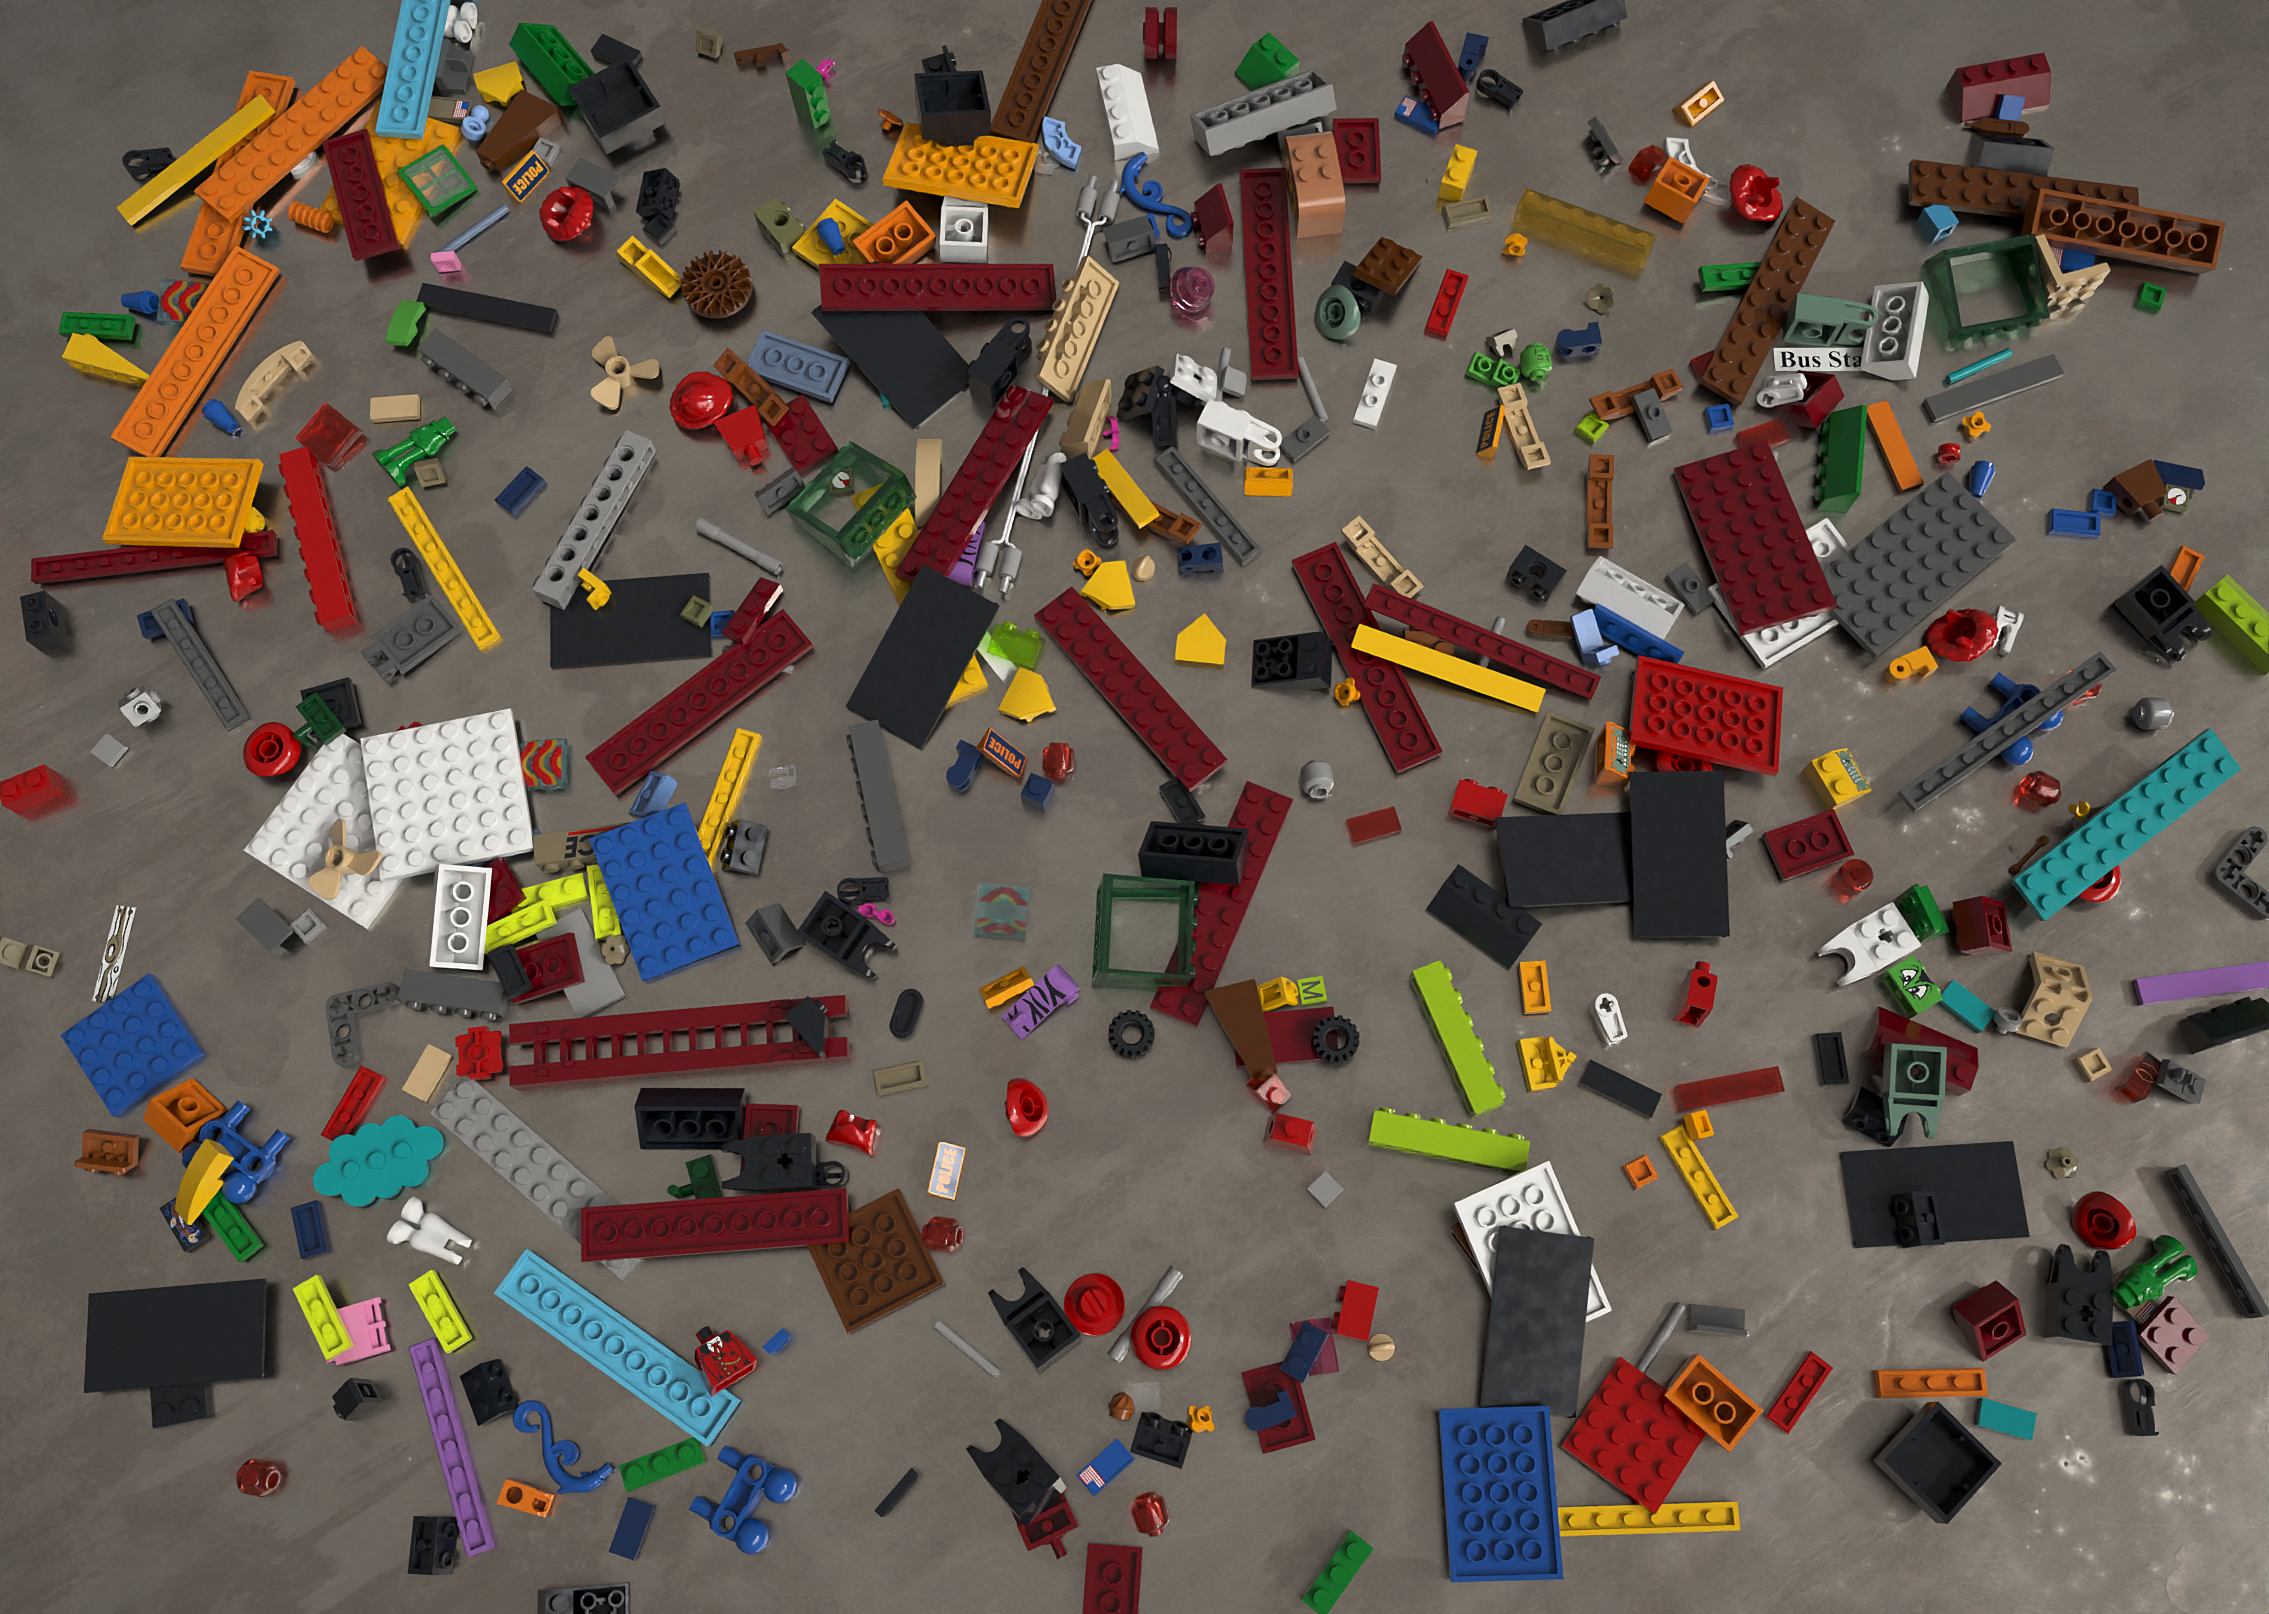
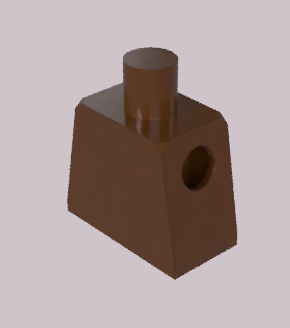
[2103,459,2167,521]

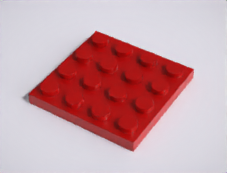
[1560,1357,1706,1515]

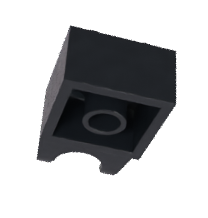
[967,317,1032,408]
[1059,452,1119,546]
[2113,565,2211,662]
[796,891,897,980]
[721,1133,817,1193]
[2044,1244,2114,1347]
[988,1267,1082,1374]
[966,1418,1067,1527]

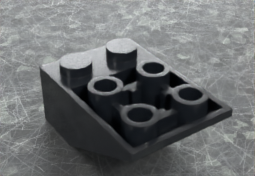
[1251,631,1333,690]
[537,1583,629,1614]

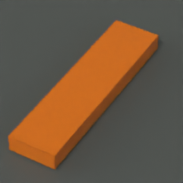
[1866,400,1924,493]
[1874,1368,1988,1398]

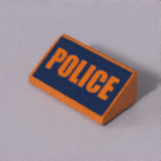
[975,728,1027,778]

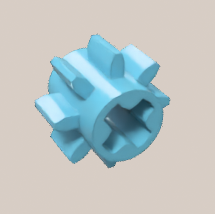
[241,209,272,238]

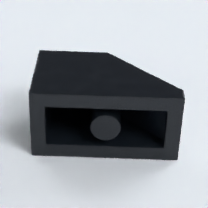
[785,996,829,1059]
[332,1378,382,1421]

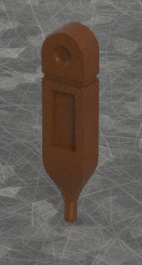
[1964,118,2030,137]
[1526,619,1576,639]

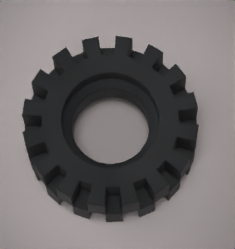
[1108,1010,1155,1059]
[1312,1015,1360,1065]

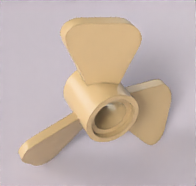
[591,336,659,410]
[308,818,382,900]

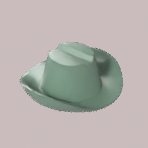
[1314,284,1361,339]

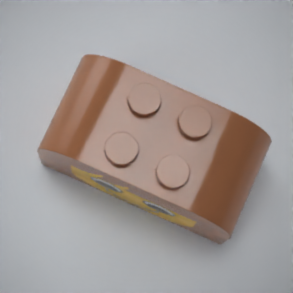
[1282,131,1345,239]

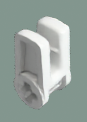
[1757,373,1807,407]
[1988,605,2024,656]
[1590,993,1627,1045]

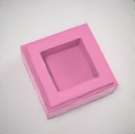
[431,251,461,272]

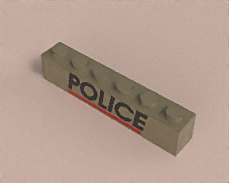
[533,822,631,873]

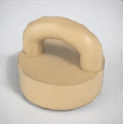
[1131,555,1155,581]
[1367,1334,1395,1361]

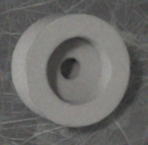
[1993,1006,2023,1034]

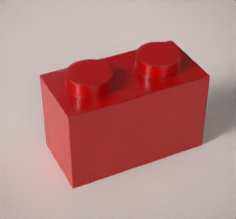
[0,764,65,814]
[1448,779,1508,829]
[1331,1280,1379,1342]

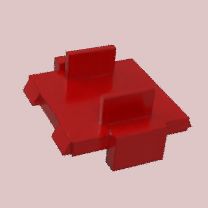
[455,1026,503,1081]

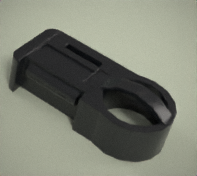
[1476,69,1523,110]
[822,140,867,179]
[122,147,174,176]
[1155,243,1172,292]
[390,548,427,599]
[837,877,889,905]
[816,1161,848,1188]
[2122,1378,2159,1436]

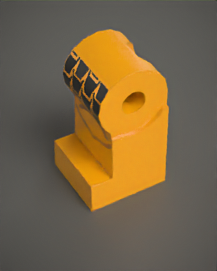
[1884,646,1938,685]

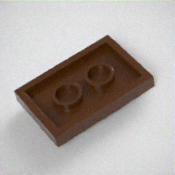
[1353,237,1423,296]

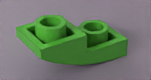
[385,300,425,346]
[1465,351,1521,388]

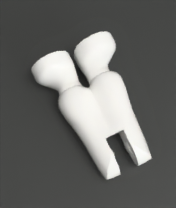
[444,2,477,43]
[1015,452,1066,519]
[387,1196,472,1265]

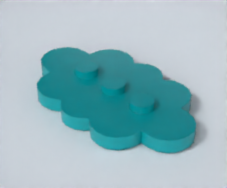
[313,1115,445,1207]

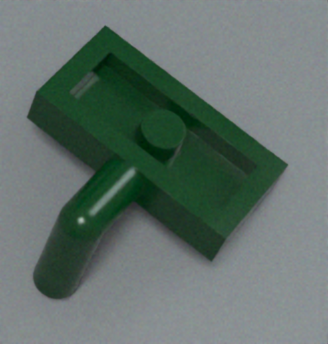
[293,692,347,748]
[667,1154,724,1199]

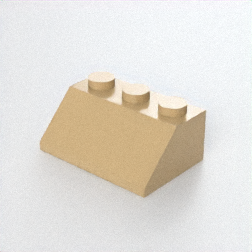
[1059,379,1112,460]

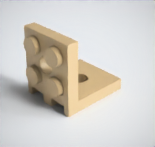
[2018,234,2111,309]
[2016,951,2093,1048]

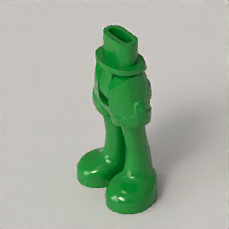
[372,416,456,487]
[2112,1235,2197,1310]

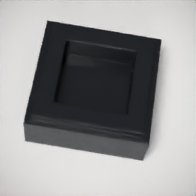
[642,214,676,246]

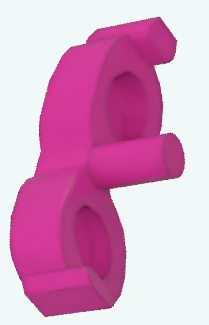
[816,58,835,79]
[1103,416,1119,450]
[858,903,895,925]

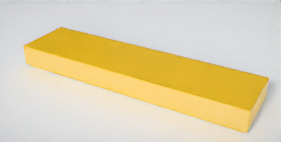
[1090,448,1160,529]
[1658,1124,1738,1230]

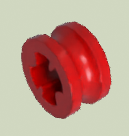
[1938,443,1961,464]

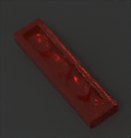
[1675,1066,1785,1112]

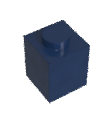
[1020,773,1055,813]

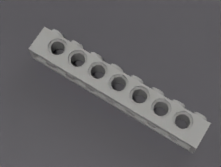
[532,430,656,610]

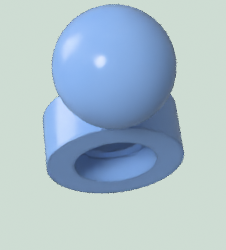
[461,105,489,141]

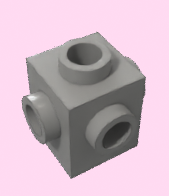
[118,685,162,728]

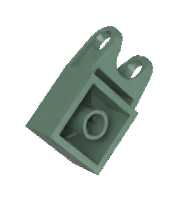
[1782,293,1878,348]
[1882,1042,1947,1139]

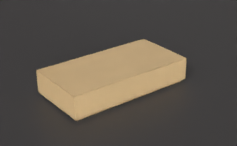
[370,394,420,423]
[402,1044,453,1102]

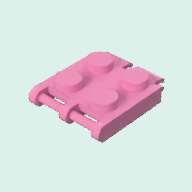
[326,1297,391,1366]

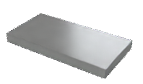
[536,908,626,1018]

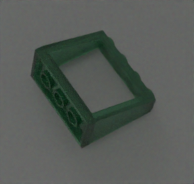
[1924,234,2050,341]
[785,441,917,567]
[1092,873,1198,987]

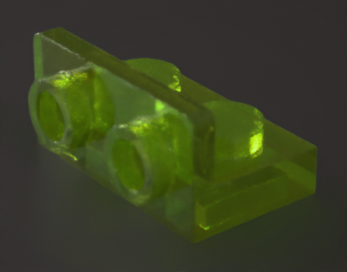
[987,621,1045,668]

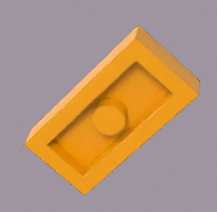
[1518,960,1551,1014]
[978,966,1034,1009]

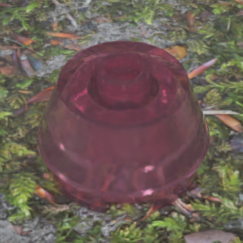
[1169,266,1215,312]

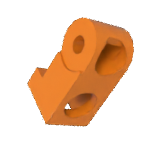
[496,1478,555,1517]

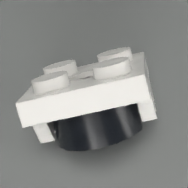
[1166,353,1217,406]

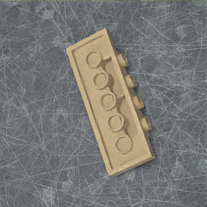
[1033,256,1120,402]

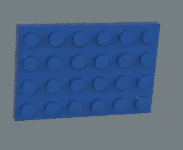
[589,802,740,981]
[1439,1406,1564,1582]

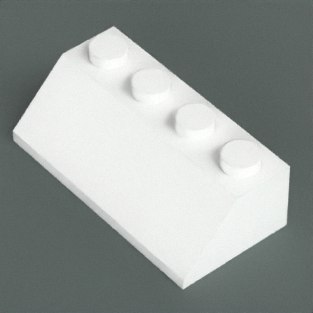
[1096,64,1159,161]
[1860,281,1929,380]
[1576,556,1685,640]
[426,864,492,970]

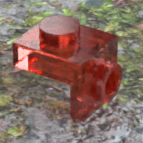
[1628,145,1669,182]
[1246,1074,1292,1113]

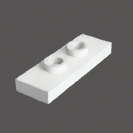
[1353,359,1397,430]

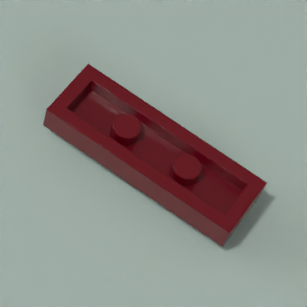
[722,577,783,645]

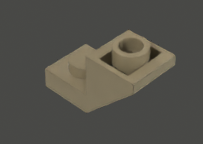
[0,937,60,977]

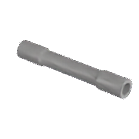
[694,517,783,574]
[1107,1266,1183,1363]

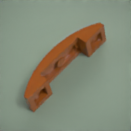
[713,348,789,426]
[1589,368,1684,420]
[1586,454,1614,549]
[1111,497,1202,544]

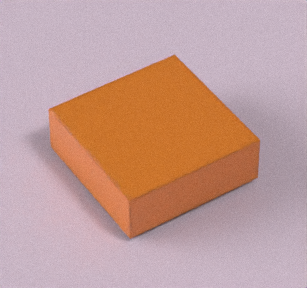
[1622,1154,1659,1190]

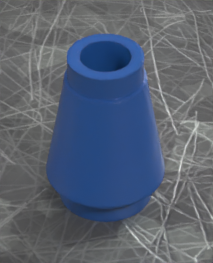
[816,218,846,255]
[121,290,160,314]
[202,399,239,433]
[1969,460,1995,498]

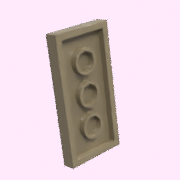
[1513,710,1595,815]

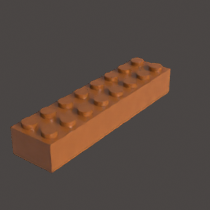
[2020,188,2226,274]

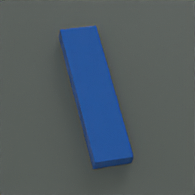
[1593,603,1684,664]

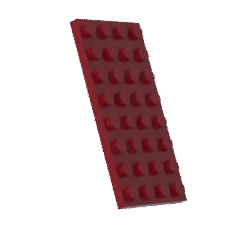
[1673,441,1837,637]

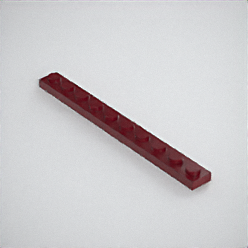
[31,530,277,584]
[1363,583,1601,700]

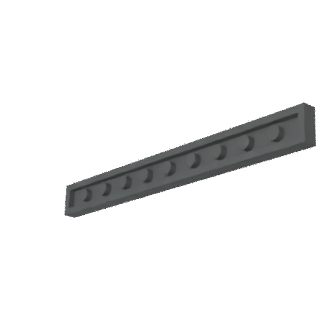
[1897,651,2117,813]

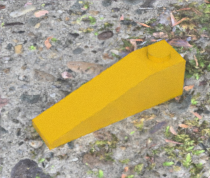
[62,333,150,387]

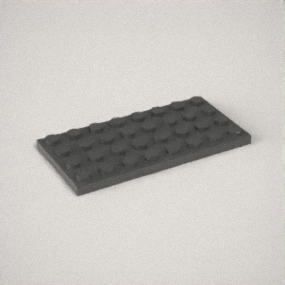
[1823,471,2017,658]

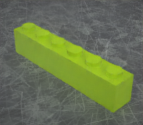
[1410,960,1505,1118]
[1367,1107,1531,1174]

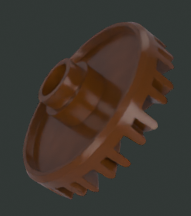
[681,250,752,318]

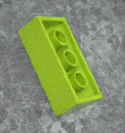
[2194,574,2269,675]

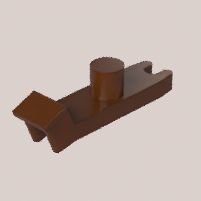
[734,42,791,67]

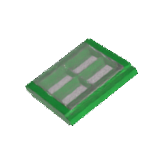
[397,144,478,217]

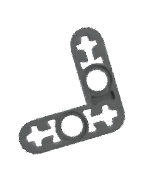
[2210,826,2269,921]
[326,982,402,1068]

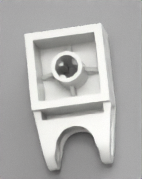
[940,196,988,264]
[1196,399,1282,466]
[1816,902,1922,987]

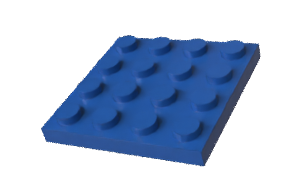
[61,973,206,1117]

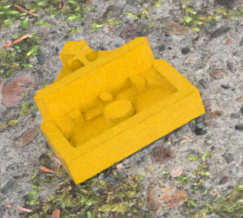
[473,61,524,107]
[1079,561,1135,612]
[1175,613,1226,664]
[998,667,1056,723]
[1516,1036,1577,1092]

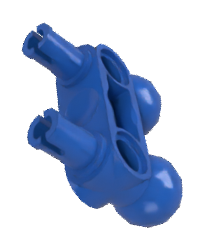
[1960,672,2063,766]
[182,1100,290,1203]
[689,1445,797,1555]

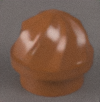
[1108,1392,1135,1420]

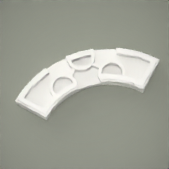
[1664,137,1732,207]

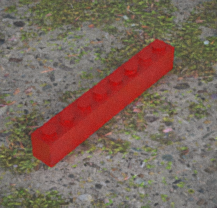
[278,446,357,632]

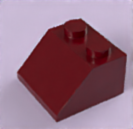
[1191,183,1234,254]
[1770,370,1845,428]
[1952,896,2013,955]
[1952,1280,2027,1362]

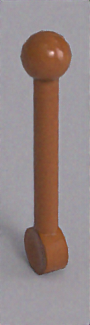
[2011,835,2049,874]

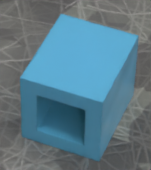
[1917,205,1959,242]

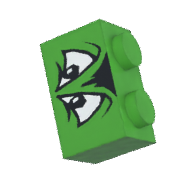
[1880,955,1943,1019]

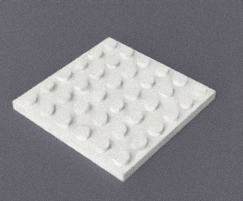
[360,708,534,882]
[244,734,404,929]

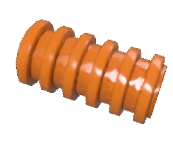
[287,201,334,233]

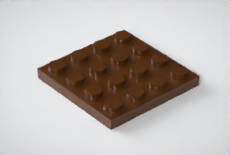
[807,1188,945,1334]

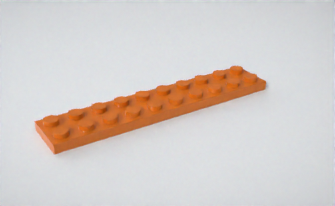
[194,46,388,224]
[180,70,296,277]
[110,245,280,457]

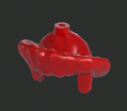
[1729,164,1783,221]
[539,186,594,241]
[669,371,733,430]
[1925,608,1999,662]

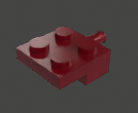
[1011,1491,1079,1559]

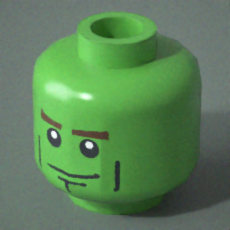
[1520,343,1552,381]

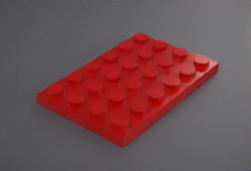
[1628,655,1783,776]

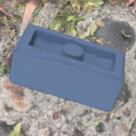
[628,770,678,819]

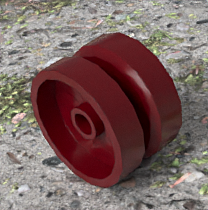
[1143,7,1177,60]

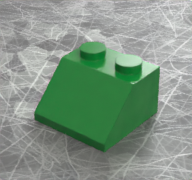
[1235,32,1300,91]

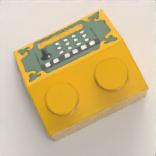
[1803,748,1873,811]

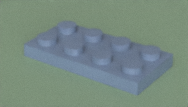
[747,329,850,403]

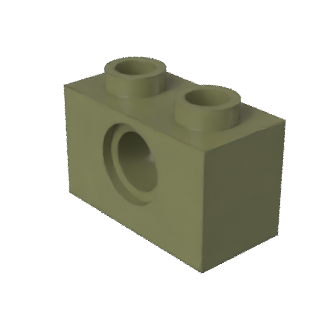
[753,196,806,255]

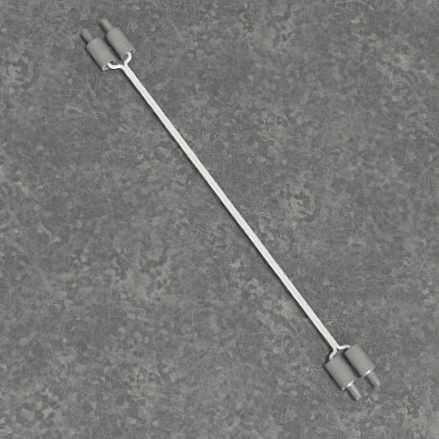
[974,175,1120,594]

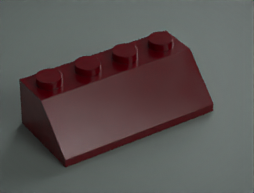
[1402,21,1470,129]
[1947,53,2051,123]
[1861,1006,1979,1096]

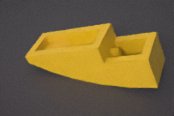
[616,235,682,299]
[175,1139,234,1225]

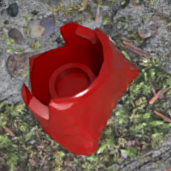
[223,551,263,602]
[825,1110,877,1156]

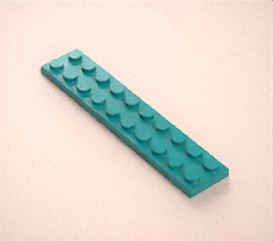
[2010,728,2241,921]

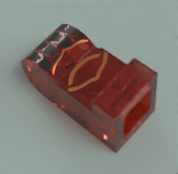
[2114,1051,2161,1103]

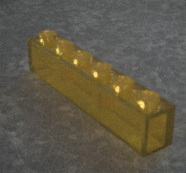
[1513,187,1657,269]

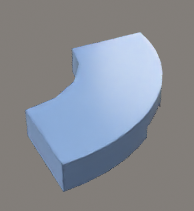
[1041,116,1081,169]

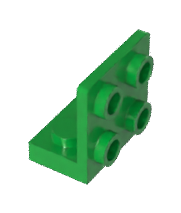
[1897,884,1950,943]

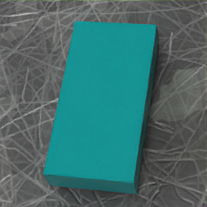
[1939,979,1996,1033]
[1975,1398,2037,1441]

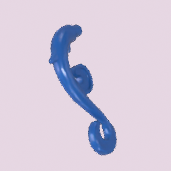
[1119,152,1193,237]
[513,1400,614,1494]

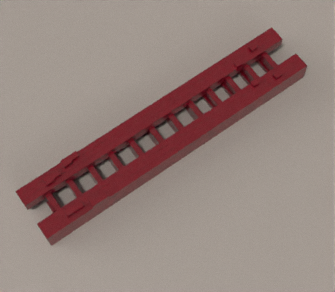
[509,995,851,1090]

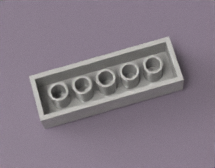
[1189,68,1337,156]

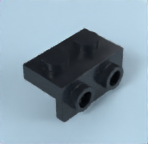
[720,818,768,876]
[1843,1086,1908,1147]
[460,1359,518,1426]

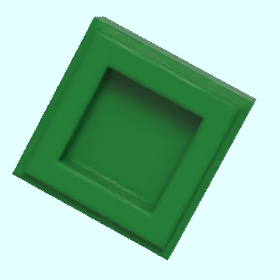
[2135,282,2167,313]

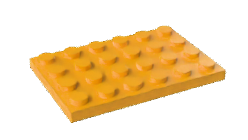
[319,101,462,245]
[883,122,1039,208]
[102,457,264,548]

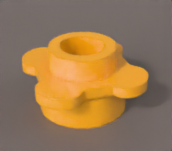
[1502,233,1528,256]
[1962,411,1991,437]
[1073,549,1102,577]
[1334,678,1360,706]
[1187,1405,1215,1433]

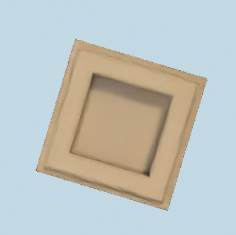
[2073,1047,2113,1083]

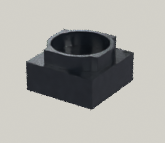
[568,56,667,154]
[914,70,991,146]
[1873,1401,2002,1524]

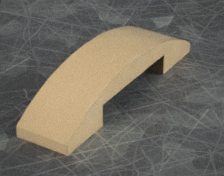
[235,340,312,422]
[1497,383,1551,470]
[915,439,942,528]
[1341,515,1424,598]

